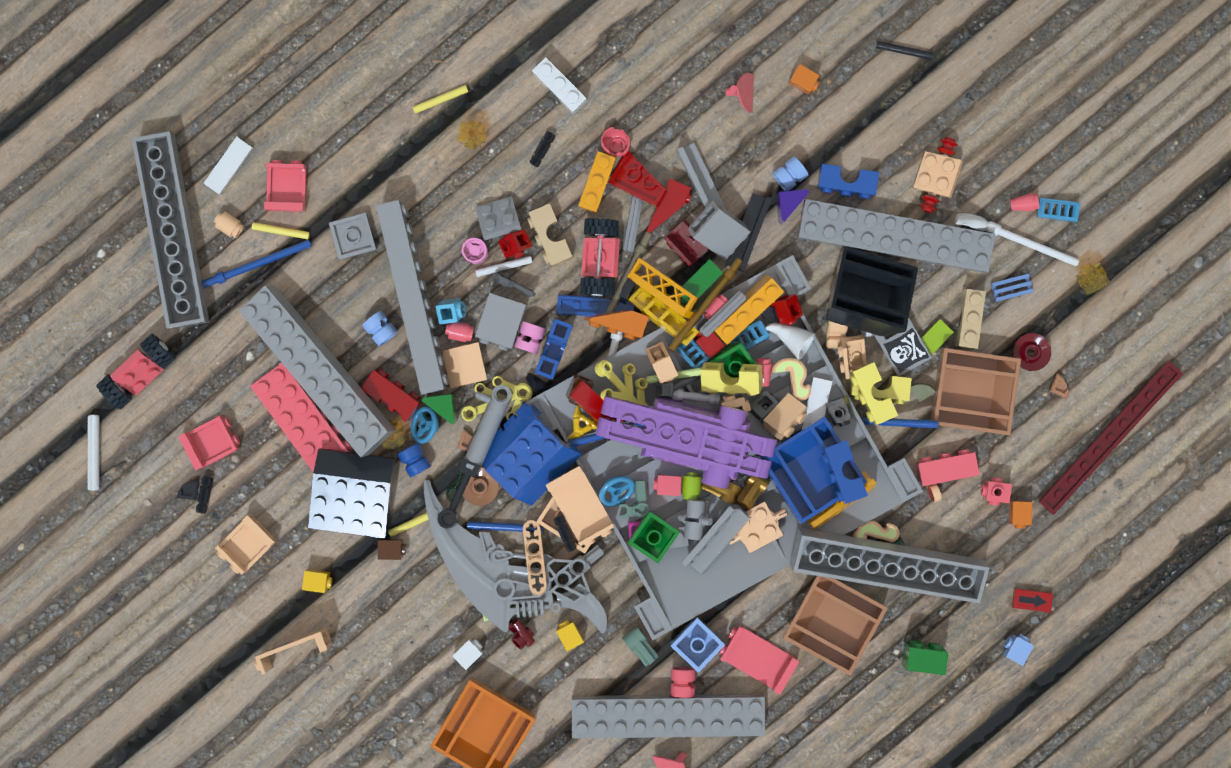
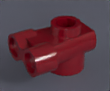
[508,618,535,650]

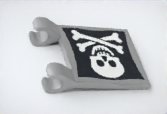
[874,318,932,377]

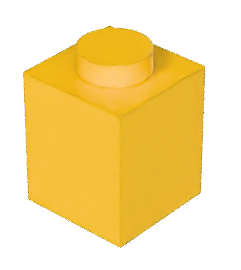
[302,569,332,593]
[556,619,584,651]

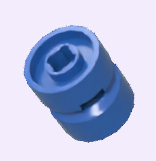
[397,443,432,478]

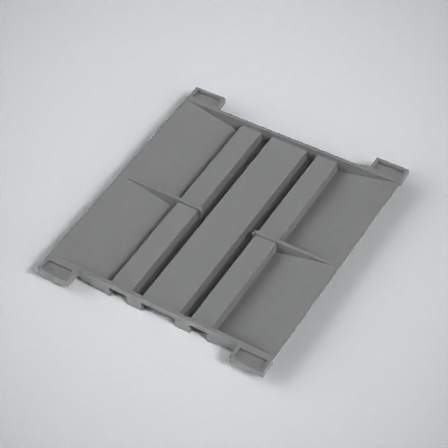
[523,255,923,640]

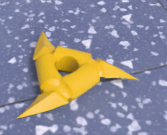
[566,406,597,439]

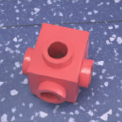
[981,477,1012,506]

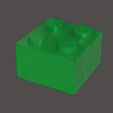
[901,640,949,675]

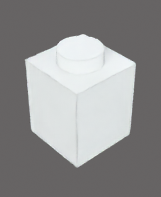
[453,638,484,670]

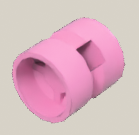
[462,238,489,264]
[514,321,546,354]

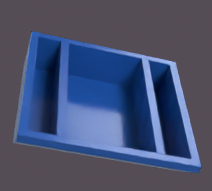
[761,417,867,524]

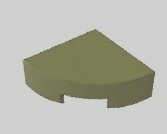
[911,382,936,402]

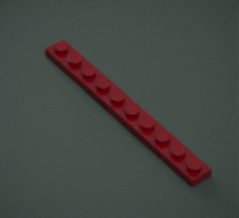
[1038,361,1183,515]

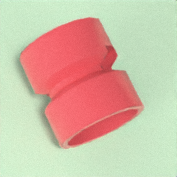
[670,667,696,698]

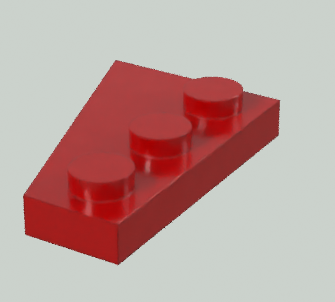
[608,151,667,208]

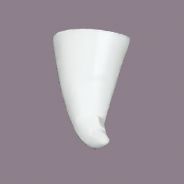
[766,323,815,360]

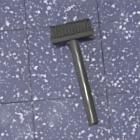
[655,375,701,397]

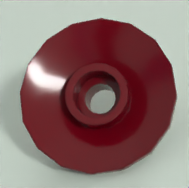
[1013,333,1051,371]

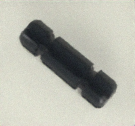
[529,131,555,167]
[195,476,213,514]
[553,515,577,552]

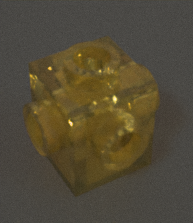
[457,120,487,150]
[1076,262,1110,295]
[381,421,407,450]

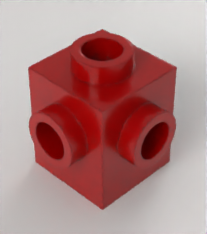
[498,229,533,259]

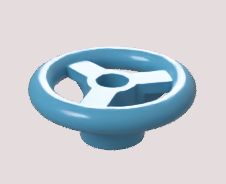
[411,406,439,444]
[599,476,635,506]

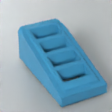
[1037,198,1080,223]
[728,320,770,350]
[670,338,710,369]

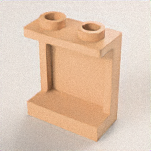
[215,514,278,575]

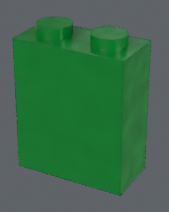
[679,259,723,305]

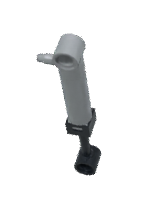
[437,385,513,529]

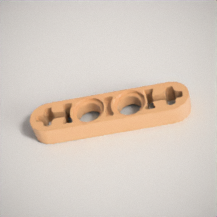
[523,520,547,596]

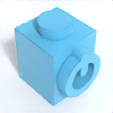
[436,298,466,324]

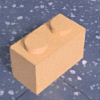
[645,342,679,383]
[763,393,807,442]

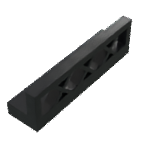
[726,193,772,272]

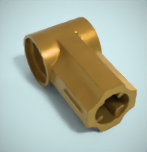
[736,475,771,510]
[701,482,743,505]

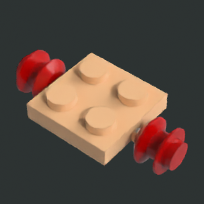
[913,137,963,214]

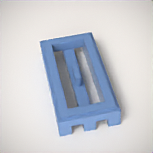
[991,274,1034,302]

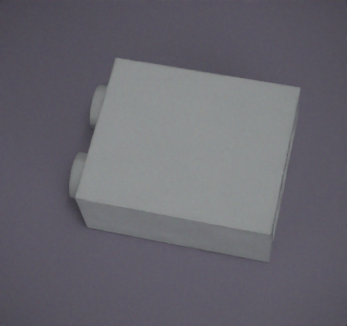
[688,200,750,260]
[475,293,527,351]

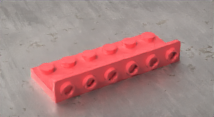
[250,362,353,471]

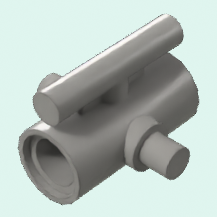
[678,500,713,540]

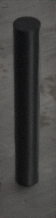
[876,41,934,60]

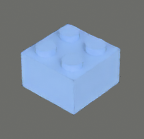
[670,616,725,673]

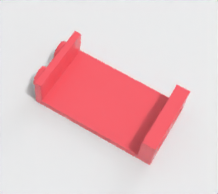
[718,624,799,695]

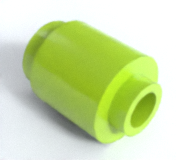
[681,472,702,500]

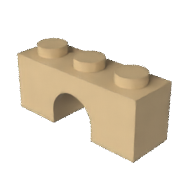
[527,203,573,267]
[955,289,986,349]

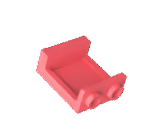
[264,160,307,212]
[178,415,240,471]

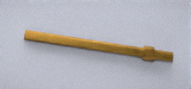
[668,258,743,352]

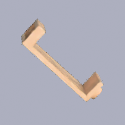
[546,465,614,547]
[254,627,333,675]

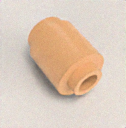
[214,211,244,238]

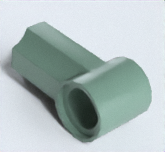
[622,626,659,666]

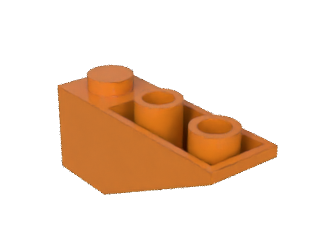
[584,310,649,340]

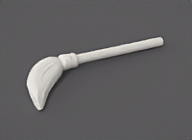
[955,213,1079,266]

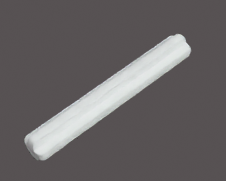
[88,415,99,491]

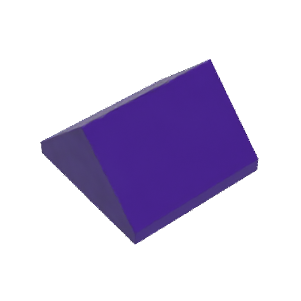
[776,189,809,225]

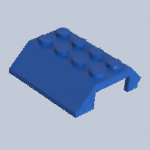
[483,403,583,506]

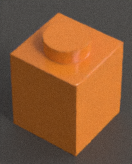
[788,64,820,95]
[1008,500,1032,528]

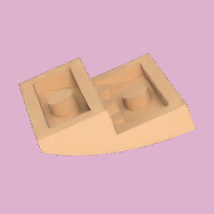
[442,342,487,388]

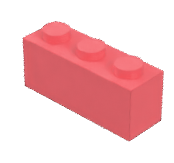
[916,449,980,486]

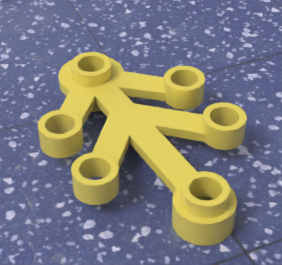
[595,360,648,406]
[461,376,532,429]

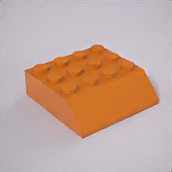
[430,677,537,768]

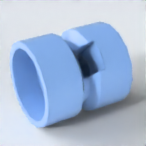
[772,156,808,191]
[362,310,398,347]

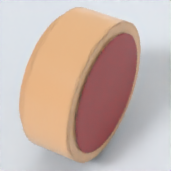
[927,484,942,503]

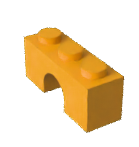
[578,152,616,214]

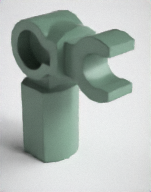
[619,480,650,518]

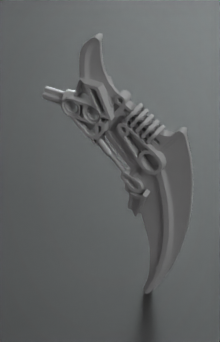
[424,480,607,633]

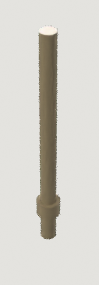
[594,232,652,338]

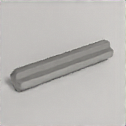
[623,196,643,252]
[700,291,747,337]

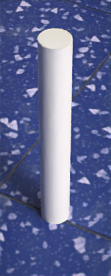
[475,255,533,277]

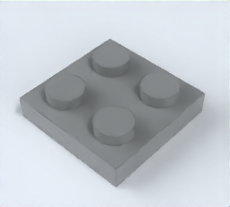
[475,196,521,241]
[329,213,377,260]

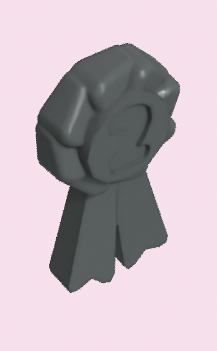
[493,272,536,297]

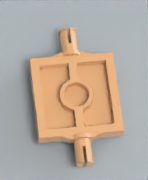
[729,501,788,553]

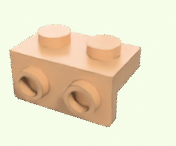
[838,335,867,379]
[719,394,751,416]

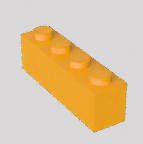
[714,274,784,345]

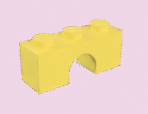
[701,362,763,396]
[850,362,898,425]
[850,375,912,404]

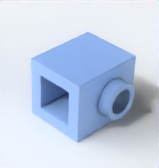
[1002,634,1034,666]

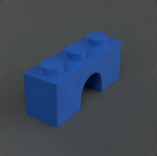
[817,164,879,199]
[535,319,573,380]
[821,440,868,505]

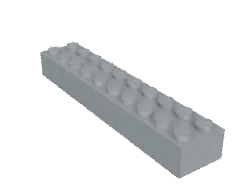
[132,131,210,329]
[797,199,996,274]
[376,200,449,395]
[239,285,396,457]
[790,527,989,603]
[572,694,765,738]

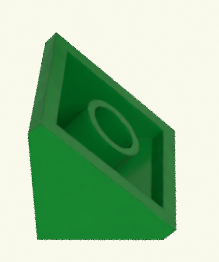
[710,342,763,378]
[421,394,458,425]
[627,511,680,564]

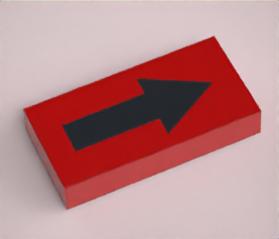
[1012,588,1053,612]

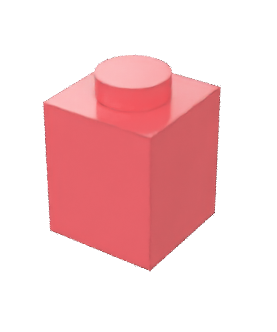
[653,474,681,496]

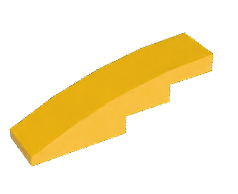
[629,287,699,346]

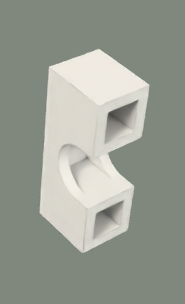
[532,57,587,115]

